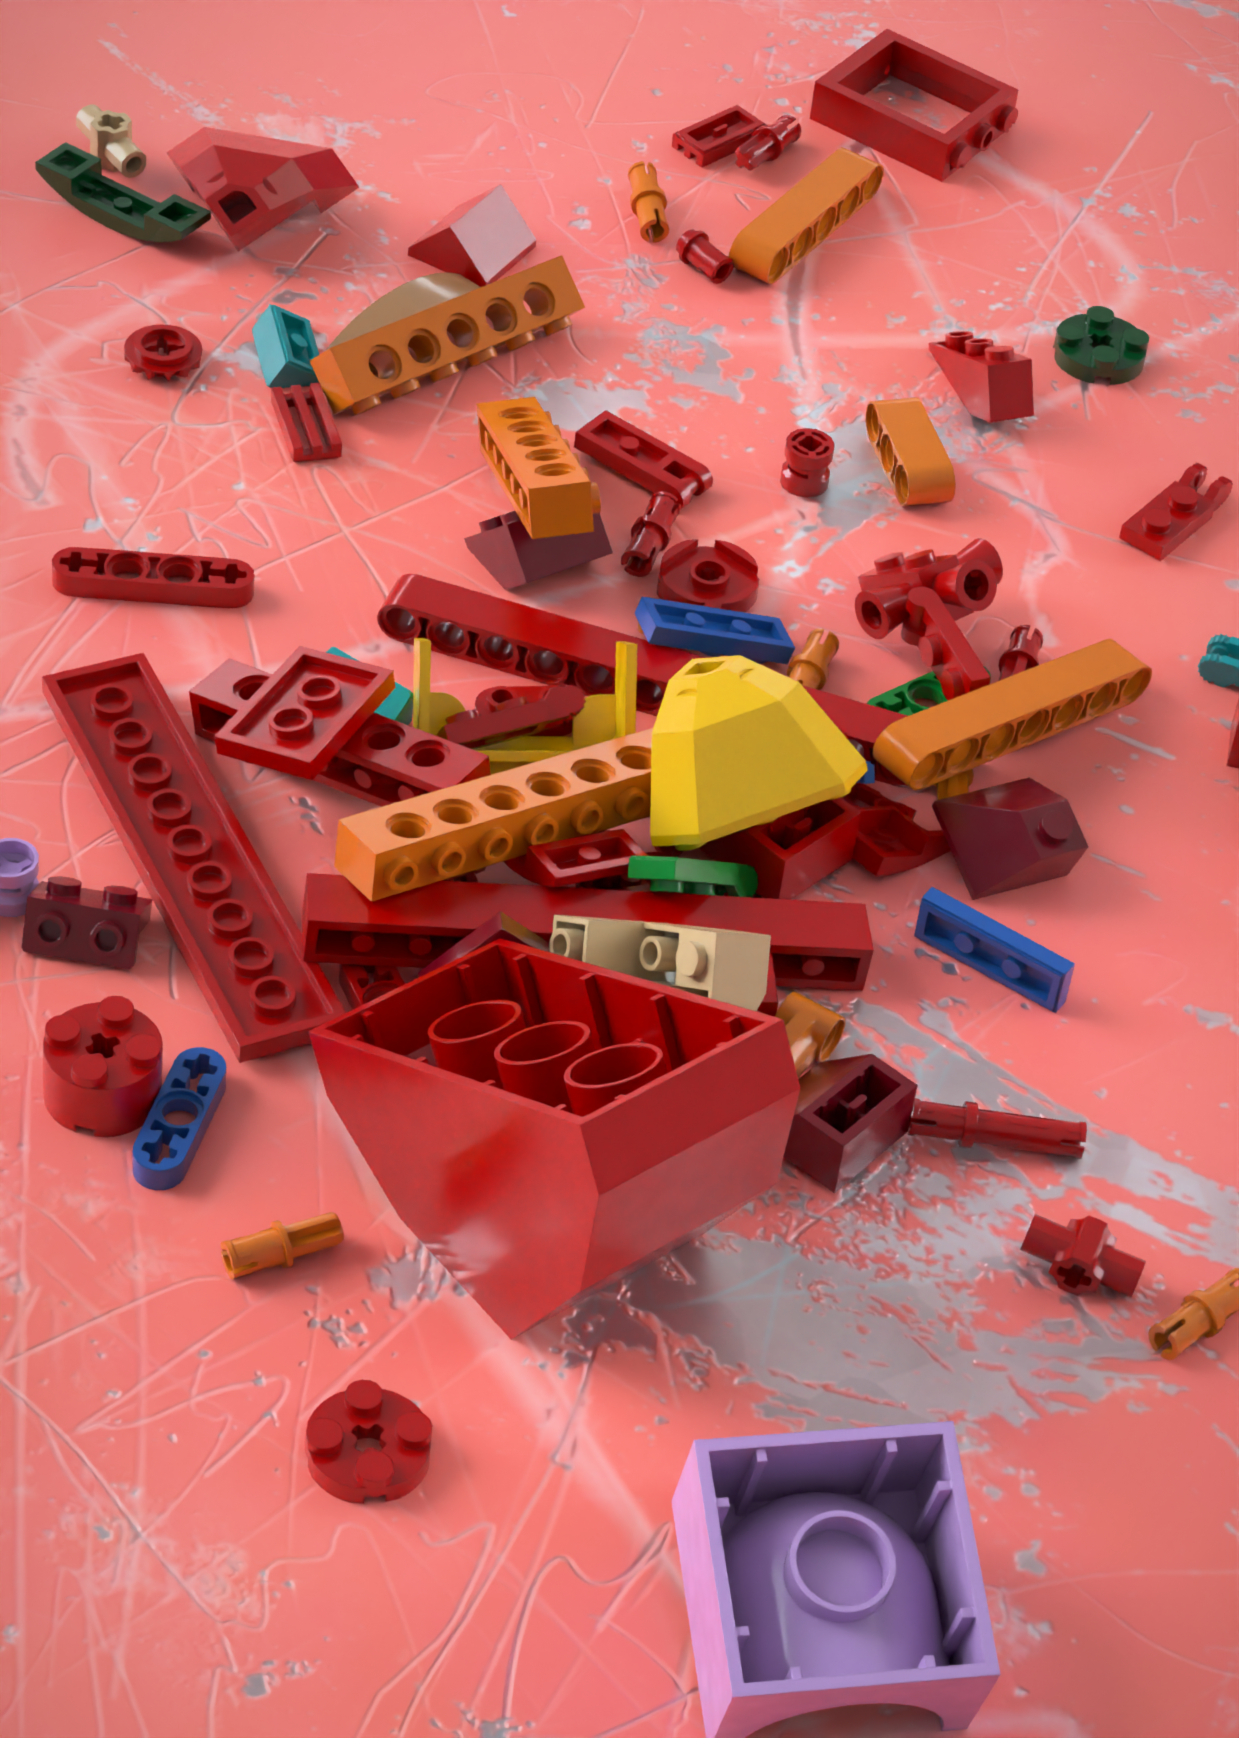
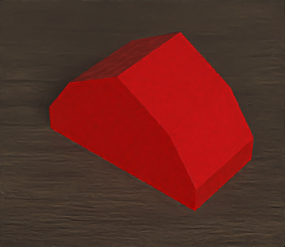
[308,938,800,1340]

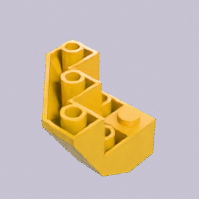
[650,655,868,851]

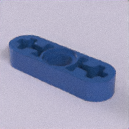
[132,1047,226,1190]

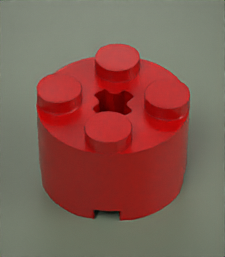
[43,995,163,1138]

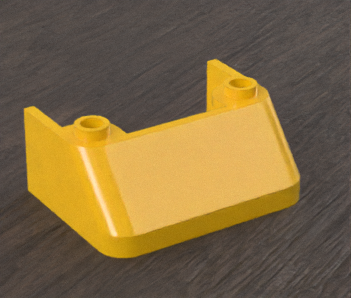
[413,638,637,775]

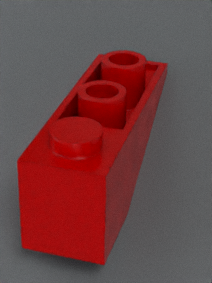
[928,331,1034,423]

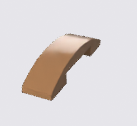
[326,273,481,372]

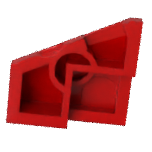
[841,783,950,876]

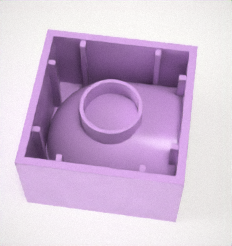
[671,1421,1001,1738]

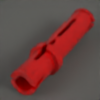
[908,1098,1087,1159]

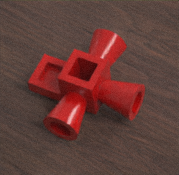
[854,538,1003,639]

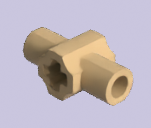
[76,104,146,178]

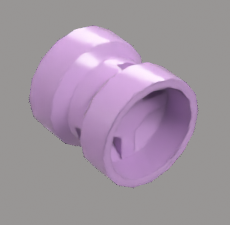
[0,838,39,917]

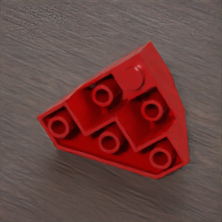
[166,127,359,252]

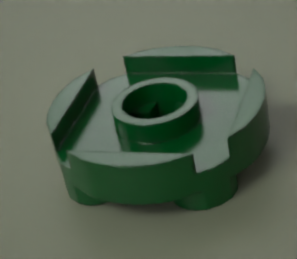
[1053,306,1150,385]

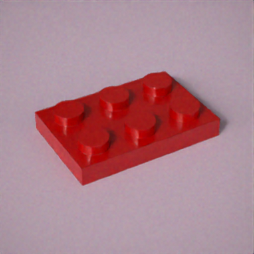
[214,646,396,780]

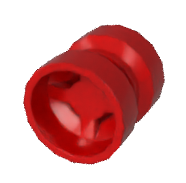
[780,428,835,498]

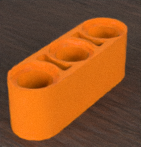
[865,397,956,506]

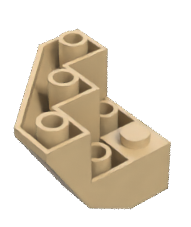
[549,915,771,1011]

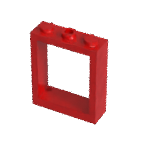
[809,28,1019,182]

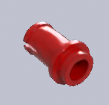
[676,229,734,284]

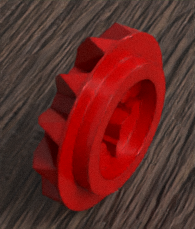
[124,324,203,382]

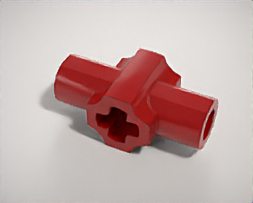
[1020,1214,1146,1297]

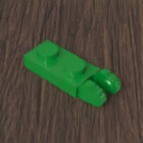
[628,855,759,897]

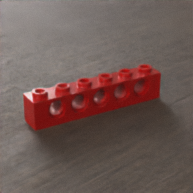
[189,658,491,807]

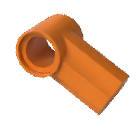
[775,992,846,1078]

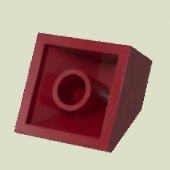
[932,777,1089,900]

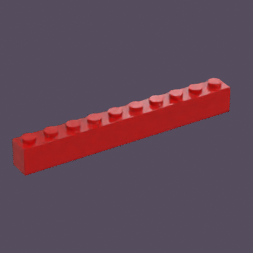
[302,873,874,991]

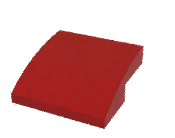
[503,829,648,887]

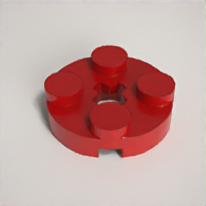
[656,539,760,613]
[305,1379,433,1504]

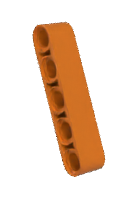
[729,147,884,284]

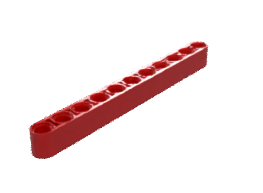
[377,573,908,787]

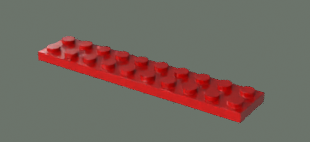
[42,652,346,1063]

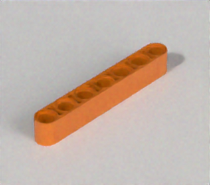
[872,638,1152,791]

